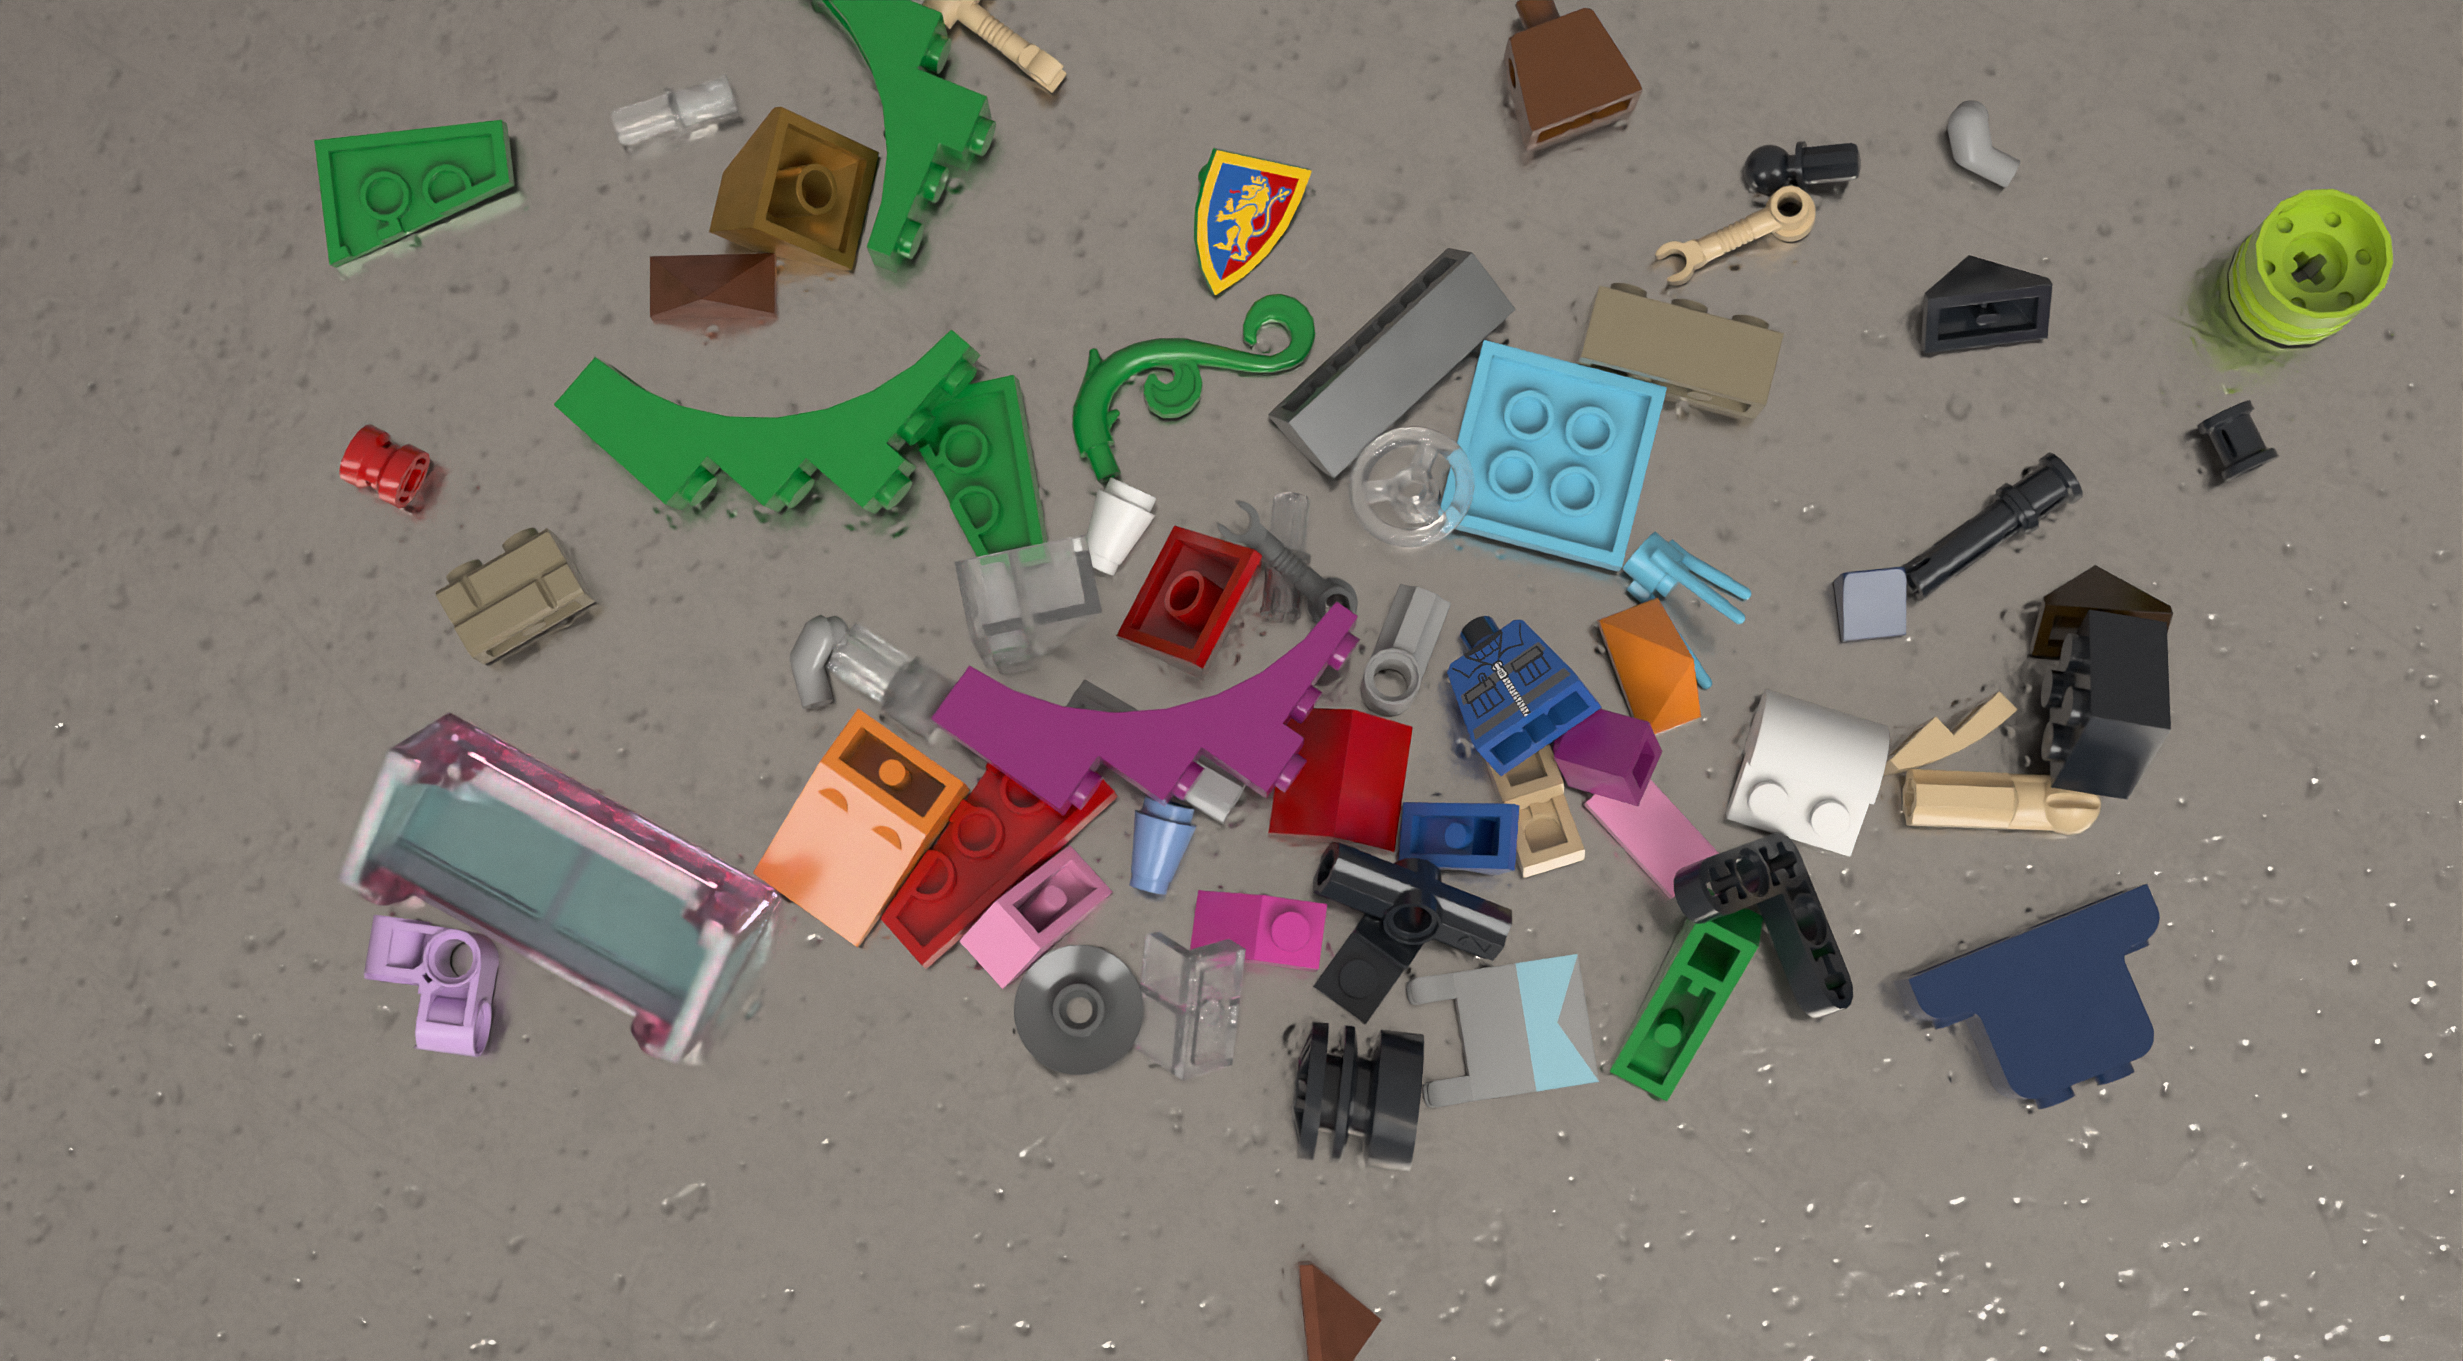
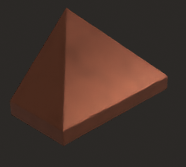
[650,253,777,320]
[1298,1261,1382,1361]

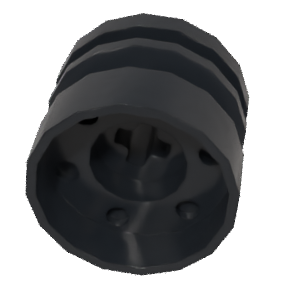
[1291,1021,1424,1172]

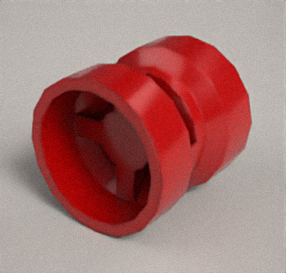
[339,424,430,509]

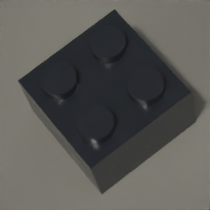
[2041,610,2171,800]

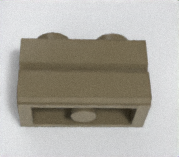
[435,528,595,665]

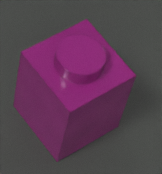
[1553,709,1663,806]

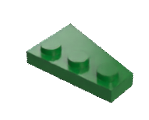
[314,120,515,268]
[917,375,1051,575]

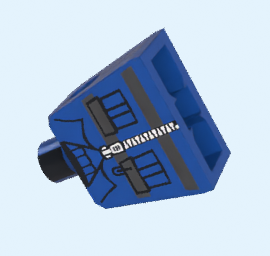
[1447,616,1602,776]

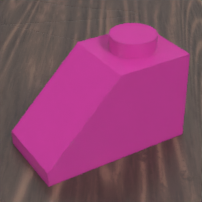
[1189,890,1327,972]

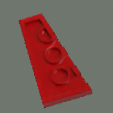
[880,763,1118,969]

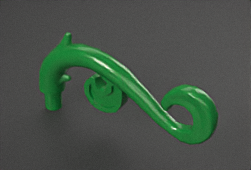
[1072,294,1316,483]

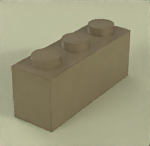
[1576,283,1784,419]

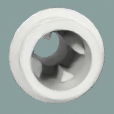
[1079,477,1156,576]

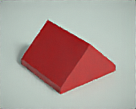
[1116,525,1262,681]
[1268,708,1413,853]

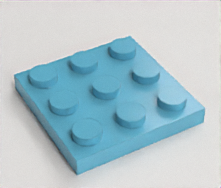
[1435,340,1667,572]

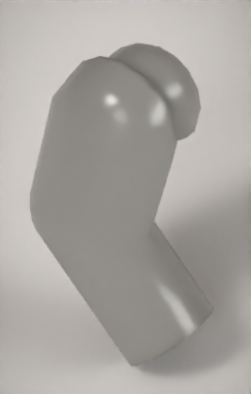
[1947,100,2021,188]
[790,615,849,709]

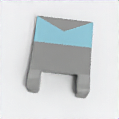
[1406,954,1599,1108]

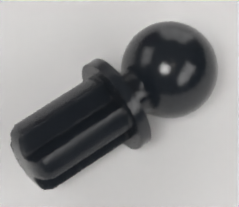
[1744,141,1861,195]

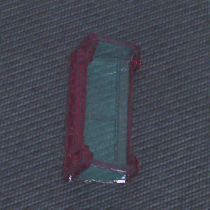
[338,712,781,1065]

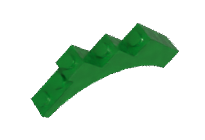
[818,0,996,273]
[554,329,981,514]

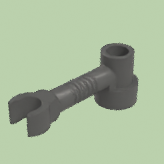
[1216,500,1358,623]

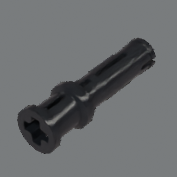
[1901,452,2083,601]

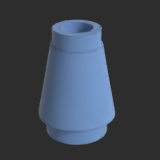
[1129,796,1197,895]

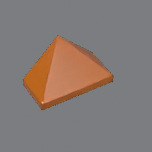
[1597,598,1701,734]

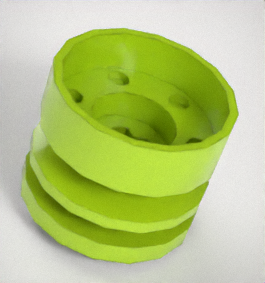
[2228,189,2393,345]

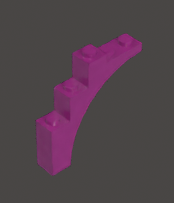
[931,601,1360,816]

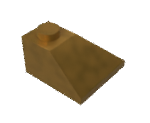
[709,107,879,271]

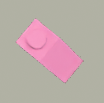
[960,845,1113,989]

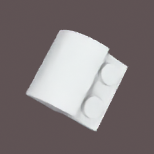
[1726,689,1890,857]

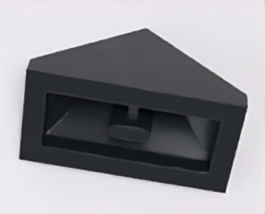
[1921,255,2053,353]

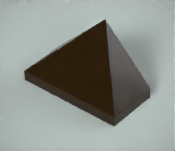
[2030,565,2173,657]

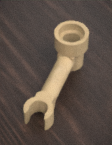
[922,0,1067,93]
[1655,186,1815,286]

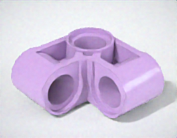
[364,915,499,1057]

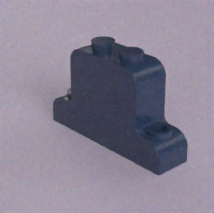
[1894,884,2160,1109]

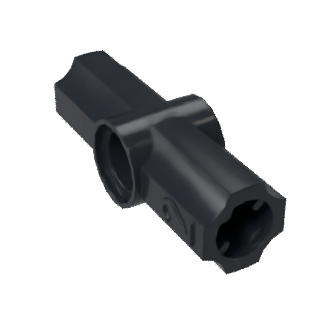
[1313,841,1512,961]

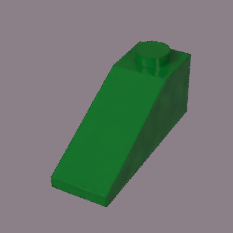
[1609,888,1763,1101]

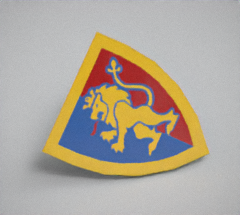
[1194,148,1312,295]

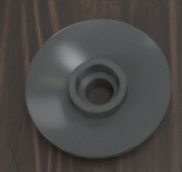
[1014,945,1144,1075]

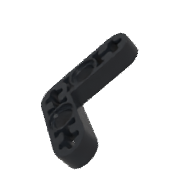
[1674,833,1853,1018]

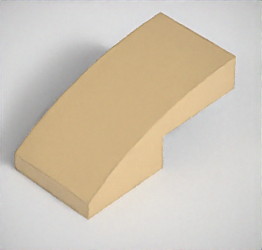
[1883,691,2018,776]
[1485,744,1585,878]

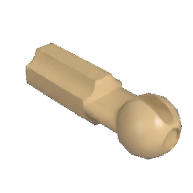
[1902,769,2101,835]

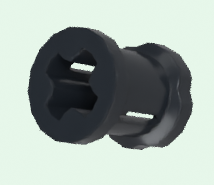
[2197,400,2279,482]

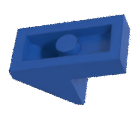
[1399,802,1520,875]

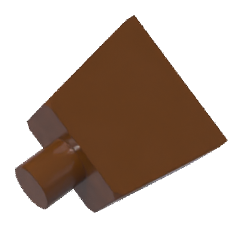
[1504,0,1643,151]

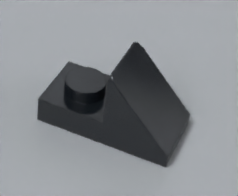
[1313,913,1424,1025]

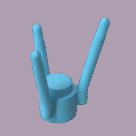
[1623,531,1751,689]

